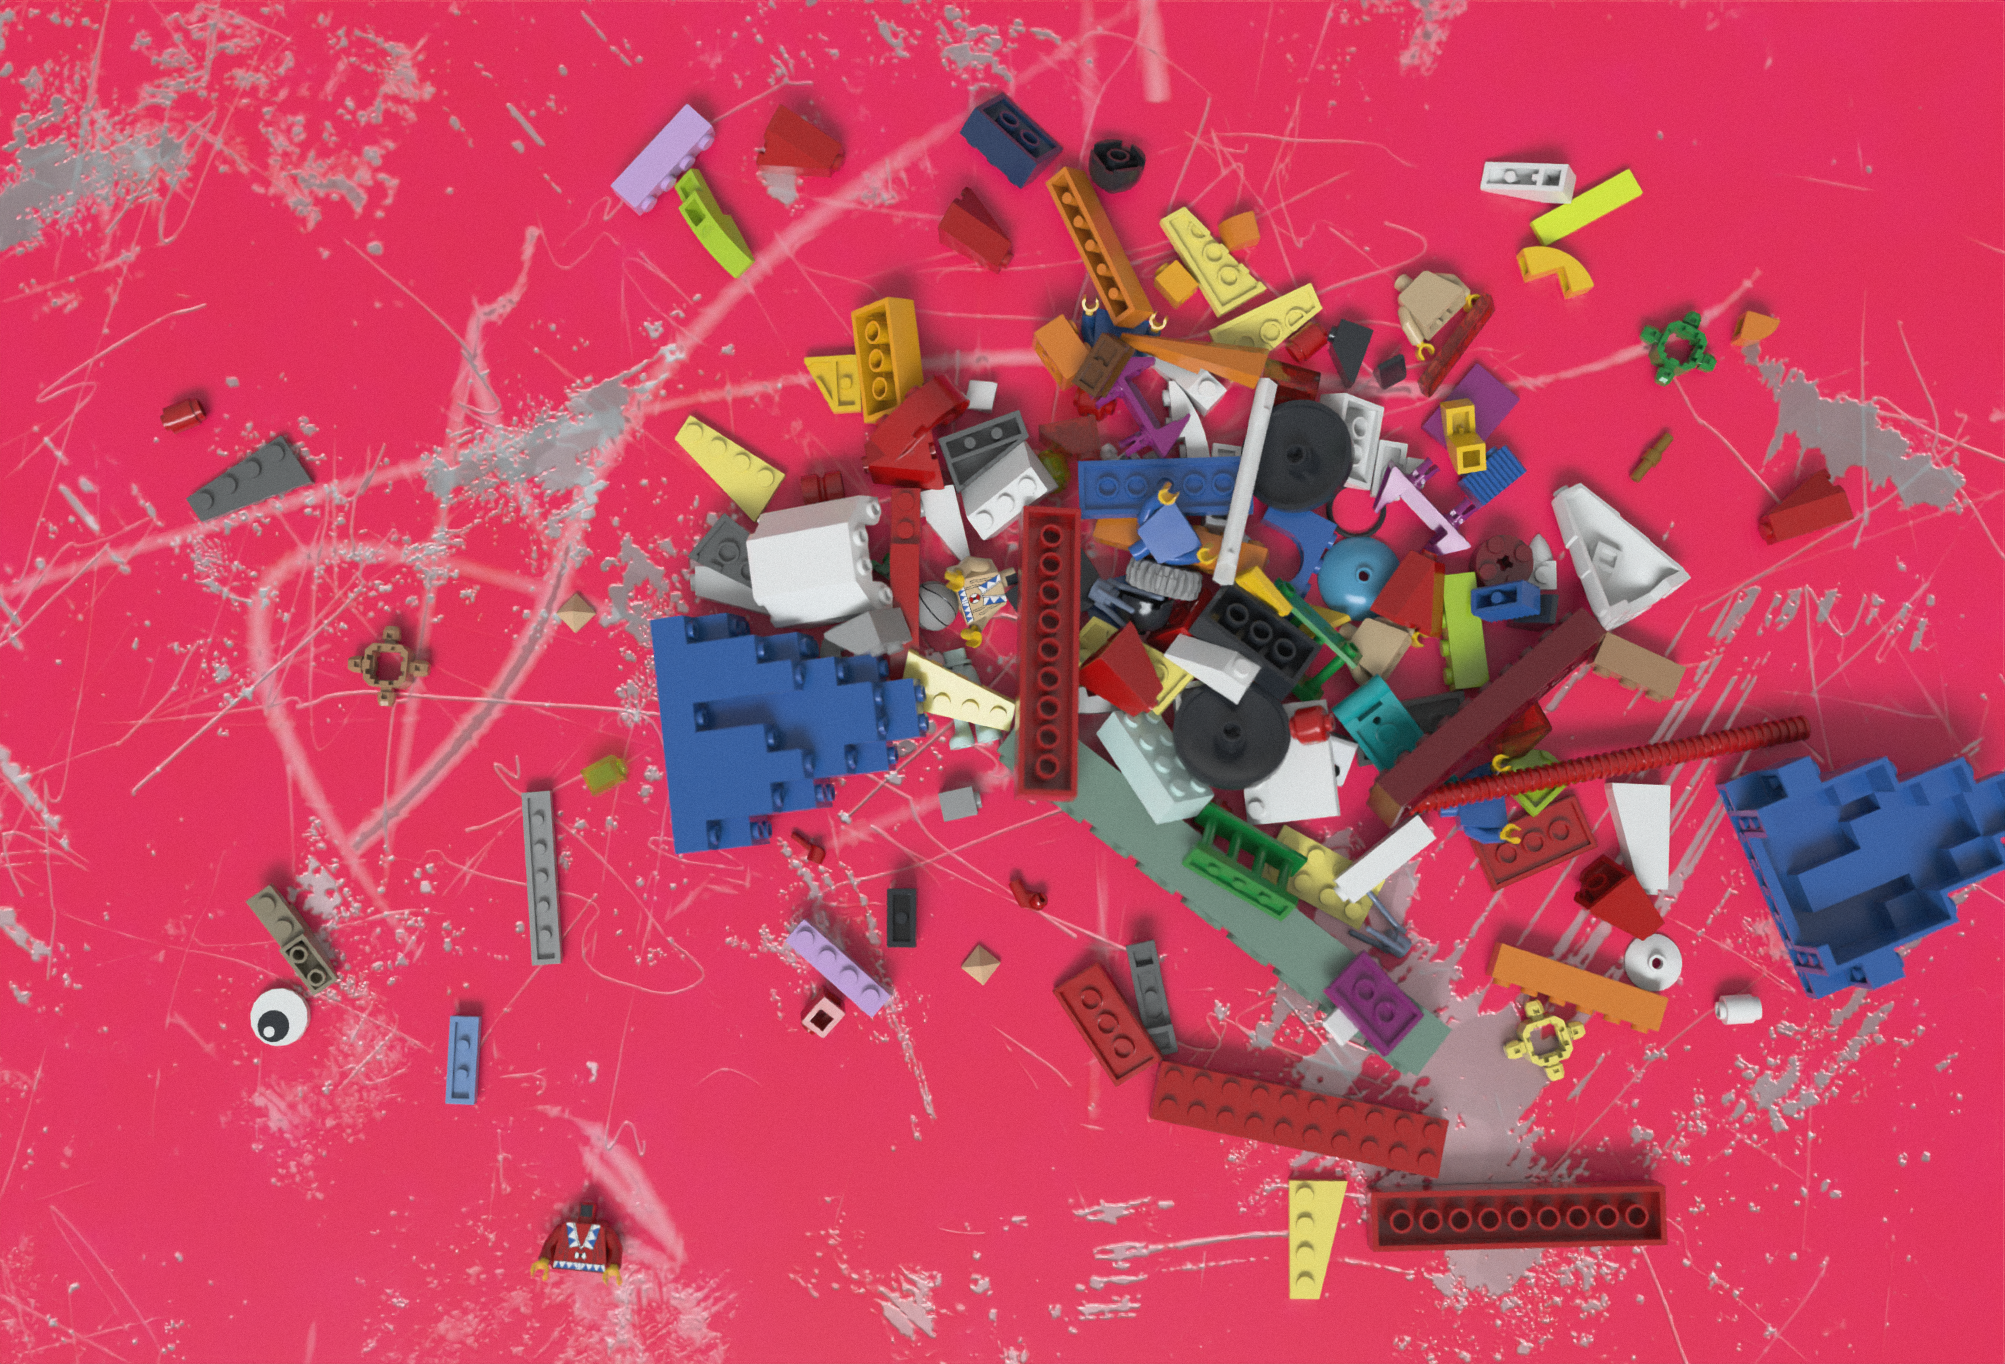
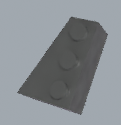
[938,410,1029,494]

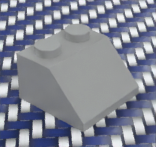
[824,608,913,657]

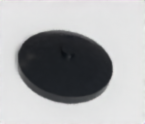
[1241,400,1355,513]
[1173,682,1291,790]

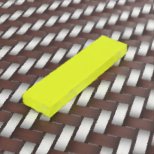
[1529,169,1643,247]

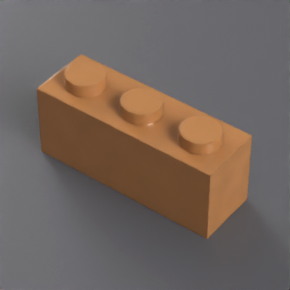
[1586,632,1686,703]

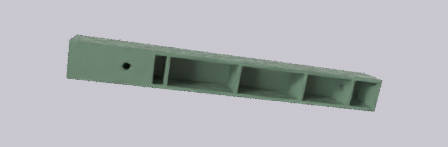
[997,728,1452,1076]

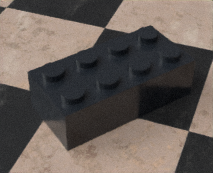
[1188,581,1322,701]

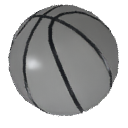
[919,581,959,631]

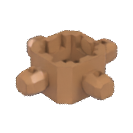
[348,626,431,707]

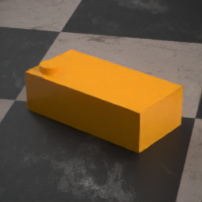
[851,297,924,424]

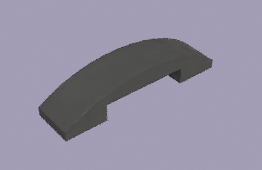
[1125,939,1178,1055]

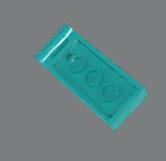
[1331,674,1459,816]

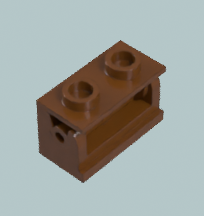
[1072,332,1136,398]

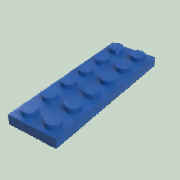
[1078,456,1254,519]

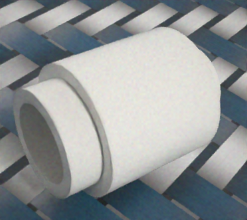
[1715,994,1762,1025]

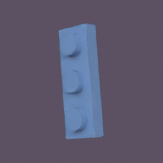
[445,1015,482,1105]

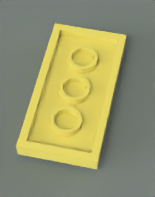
[1262,825,1386,930]

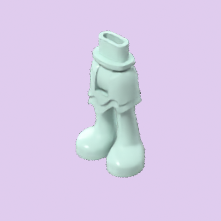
[943,648,1003,750]

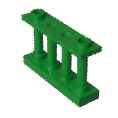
[1273,577,1363,702]
[1181,801,1308,922]

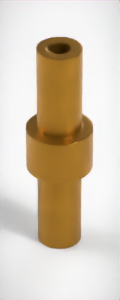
[1630,433,1674,483]

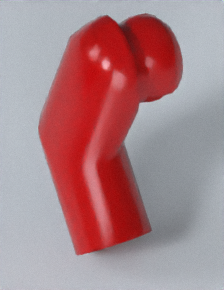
[1008,878,1048,911]

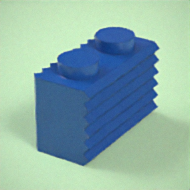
[1457,445,1527,510]
[1471,579,1540,623]

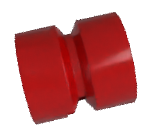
[801,470,846,506]

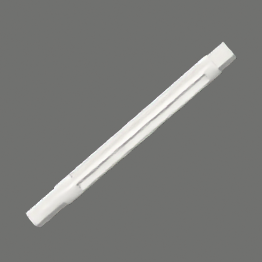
[1213,378,1277,585]

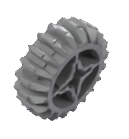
[1125,557,1203,601]

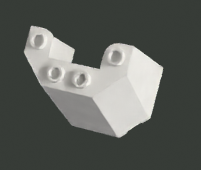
[746,495,893,629]

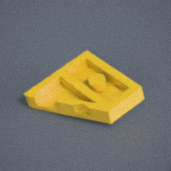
[804,354,862,414]

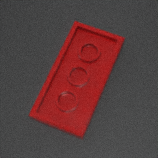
[1468,794,1598,892]
[1052,959,1164,1087]

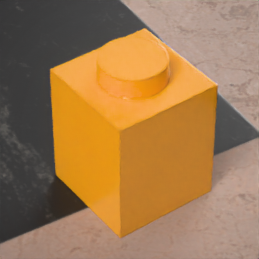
[1153,260,1199,310]

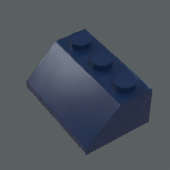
[959,93,1063,189]

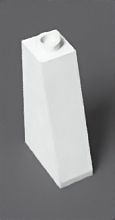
[690,566,771,617]
[1604,783,1670,895]
[1333,815,1436,904]

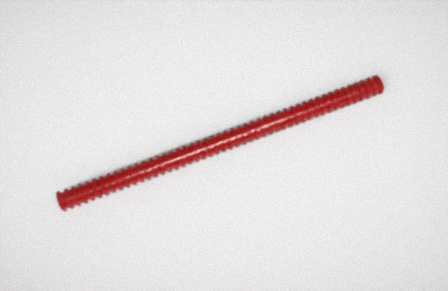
[1407,715,1811,816]

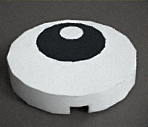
[250,988,311,1046]

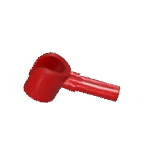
[791,832,826,864]

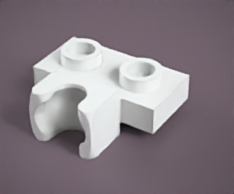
[1370,440,1425,501]

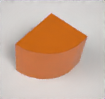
[1218,211,1260,252]
[1731,311,1780,346]

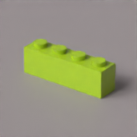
[1439,572,1489,691]

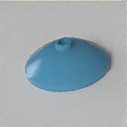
[1317,537,1400,621]

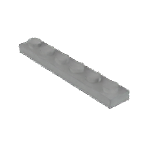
[521,791,563,966]

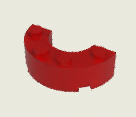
[870,374,970,463]

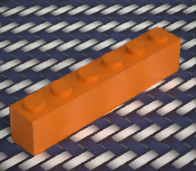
[1045,166,1154,329]
[1093,518,1269,581]
[1485,942,1669,1034]

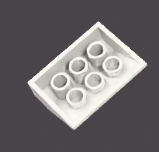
[1244,699,1341,825]

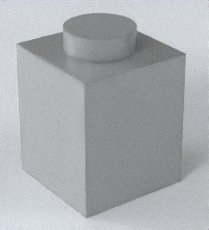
[938,786,983,822]

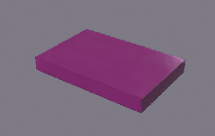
[1421,363,1520,451]
[1322,950,1425,1057]

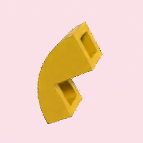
[1516,246,1594,299]
[1440,398,1486,474]

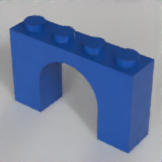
[1235,507,1338,621]

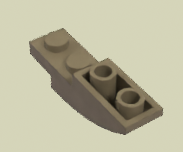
[246,883,339,996]

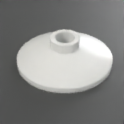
[1624,934,1682,991]

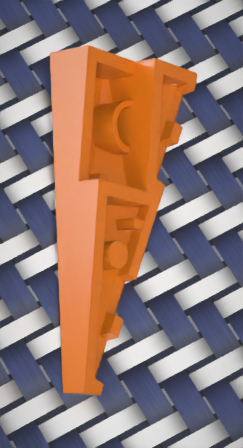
[1120,332,1269,389]

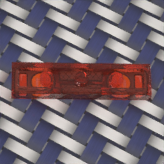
[1417,292,1496,398]

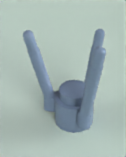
[1088,577,1164,627]
[1349,890,1412,958]

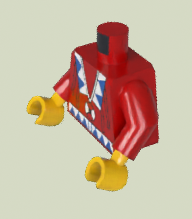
[531,1202,623,1287]

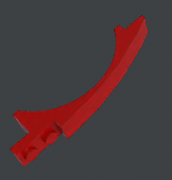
[890,488,922,681]

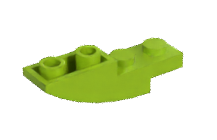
[674,168,755,278]

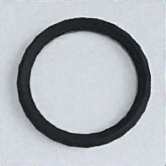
[1326,486,1386,538]

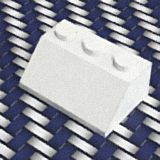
[1320,393,1384,490]
[961,441,1059,541]

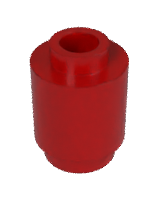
[1285,322,1328,364]
[160,398,207,434]

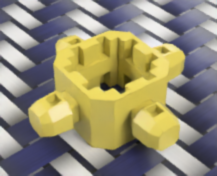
[1503,999,1585,1081]

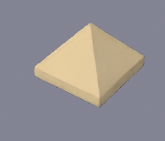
[556,593,597,633]
[961,945,1001,985]

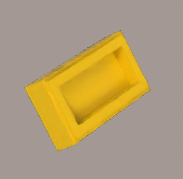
[1234,566,1293,617]

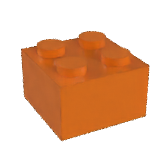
[1032,314,1092,392]

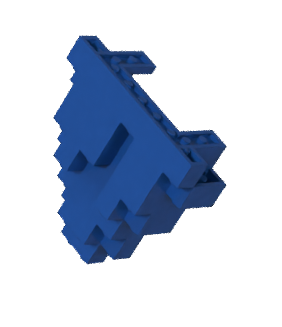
[650,613,929,855]
[1715,756,2005,999]

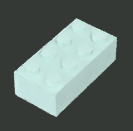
[1096,710,1215,824]

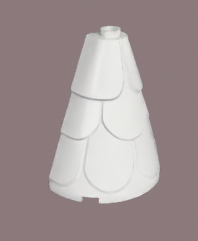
[1551,483,1691,631]

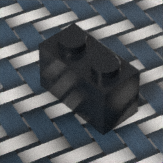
[887,888,918,947]

